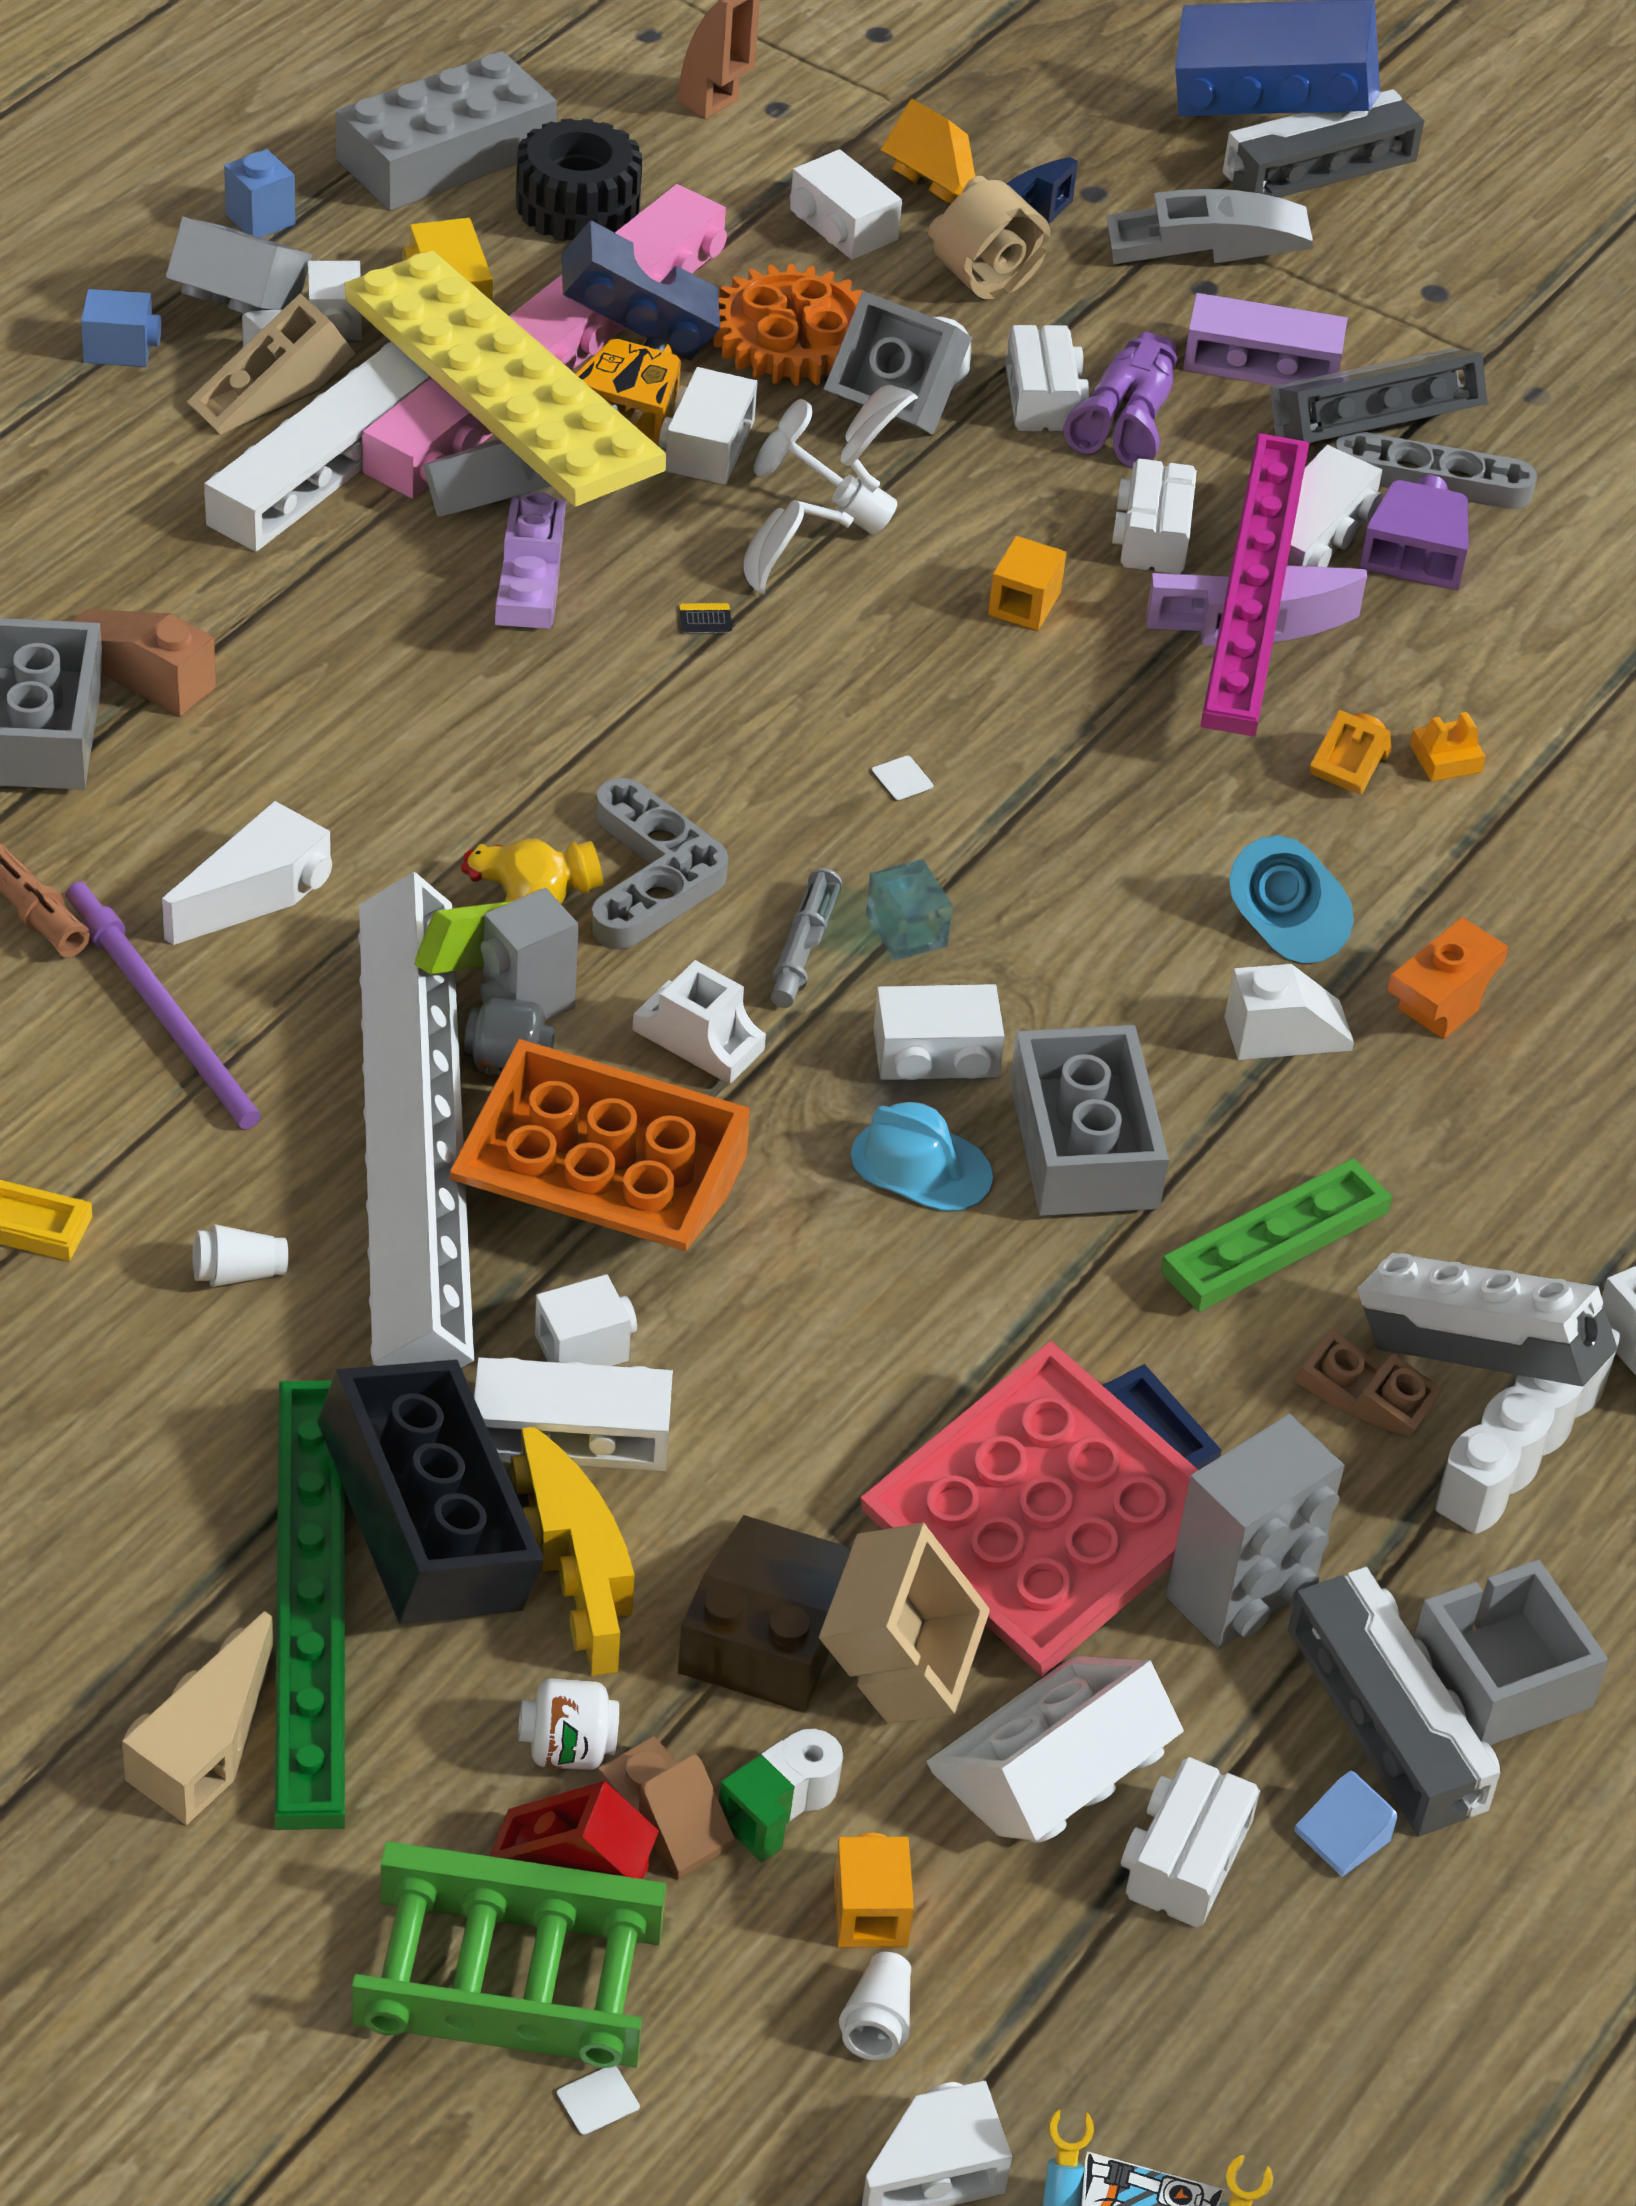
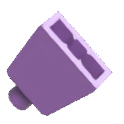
[1359,475,1469,590]

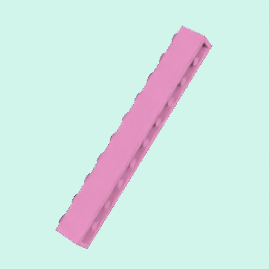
[362,184,727,499]

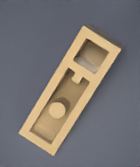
[186,293,356,435]

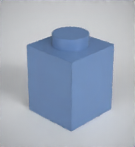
[224,149,296,238]
[81,289,161,367]

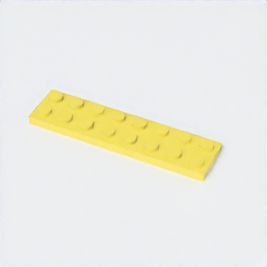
[344,250,666,507]

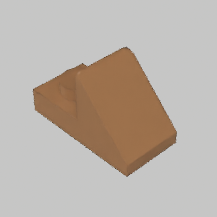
[597,1736,735,1880]

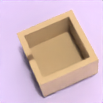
[819,1522,990,1724]

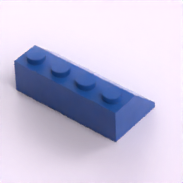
[1175,0,1380,116]

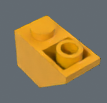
[880,98,975,205]

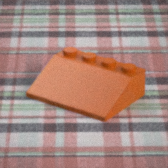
[450,1039,750,1251]

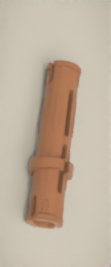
[0,842,90,957]

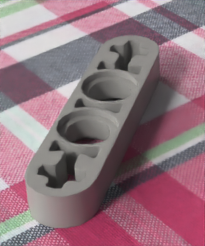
[1335,431,1537,509]

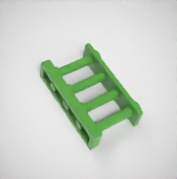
[352,1841,666,2068]

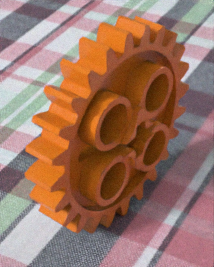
[713,263,864,386]

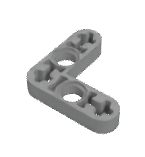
[591,778,728,949]

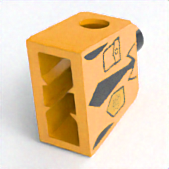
[576,337,681,446]

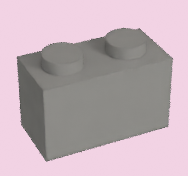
[480,887,578,1021]

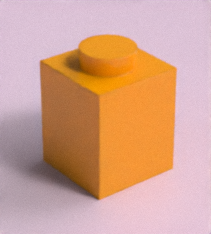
[988,536,1067,631]
[834,1833,914,1947]

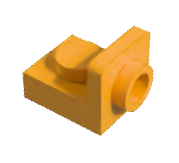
[1310,709,1391,795]

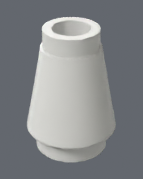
[193,1224,288,1287]
[839,1952,911,2061]

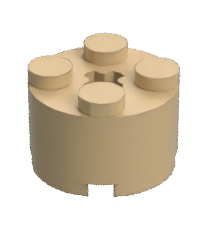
[928,176,1050,299]

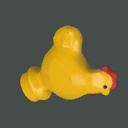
[461,838,604,904]

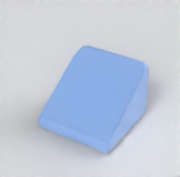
[1294,1770,1397,1877]

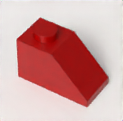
[489,1781,659,1879]

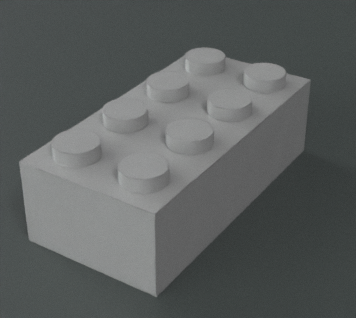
[336,51,557,211]

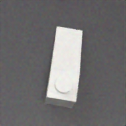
[162,801,332,945]

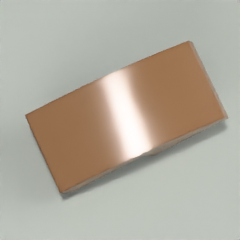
[1293,1328,1443,1436]

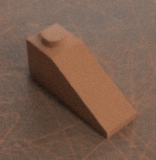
[71,609,216,717]

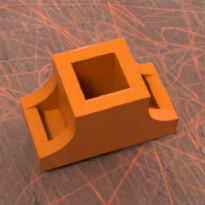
[1387,917,1509,1039]

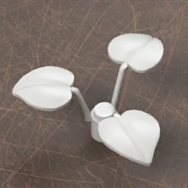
[744,385,918,594]

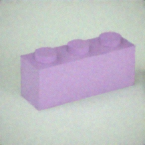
[1183,293,1348,385]

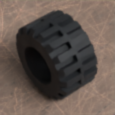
[516,118,642,241]

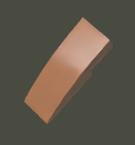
[677,0,760,119]

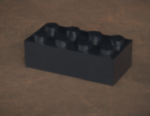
[317,1359,544,1624]

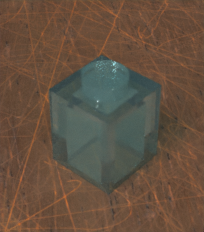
[866,859,953,961]

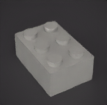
[0,618,103,790]
[1009,1025,1169,1216]
[1166,1413,1344,1649]

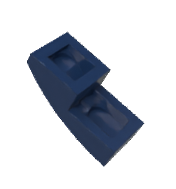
[1006,157,1078,224]

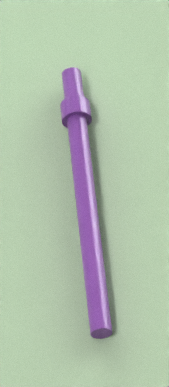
[65,882,261,1129]

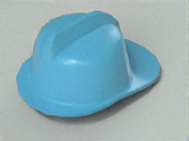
[1229,835,1354,964]
[850,1102,993,1211]

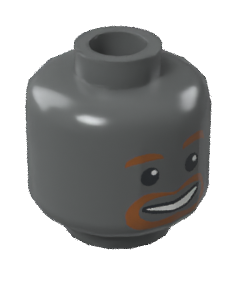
[464,996,556,1076]

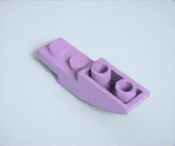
[495,492,566,629]
[1146,565,1367,646]

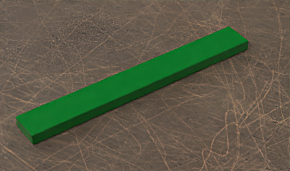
[275,1381,345,1830]

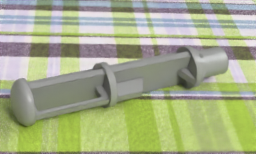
[770,868,842,1008]

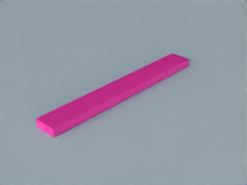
[1200,433,1310,737]

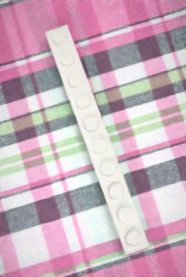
[358,872,474,1368]

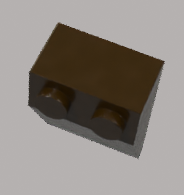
[678,1515,852,1713]

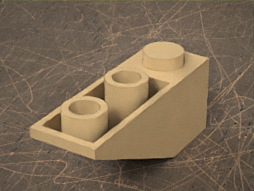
[122,1611,273,1826]

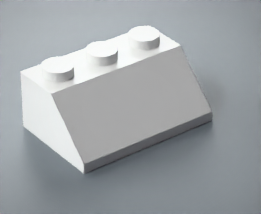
[926,1656,1184,1843]

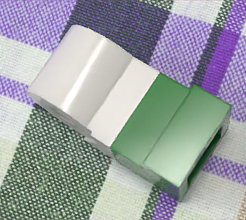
[718,1729,843,1863]

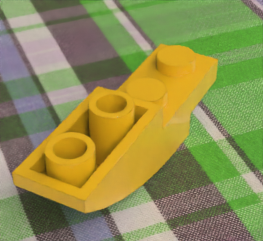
[510,1427,635,1676]

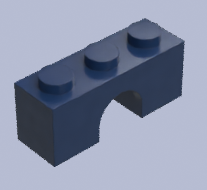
[561,220,720,361]

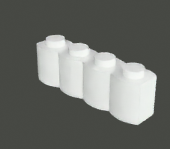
[1435,1328,1620,1534]

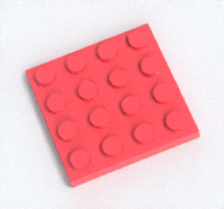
[860,1341,1198,1677]

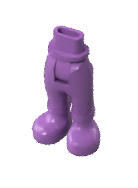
[1063,332,1177,468]

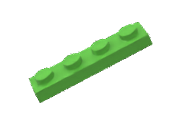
[1160,1158,1393,1312]

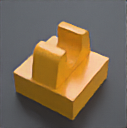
[1410,712,1486,782]

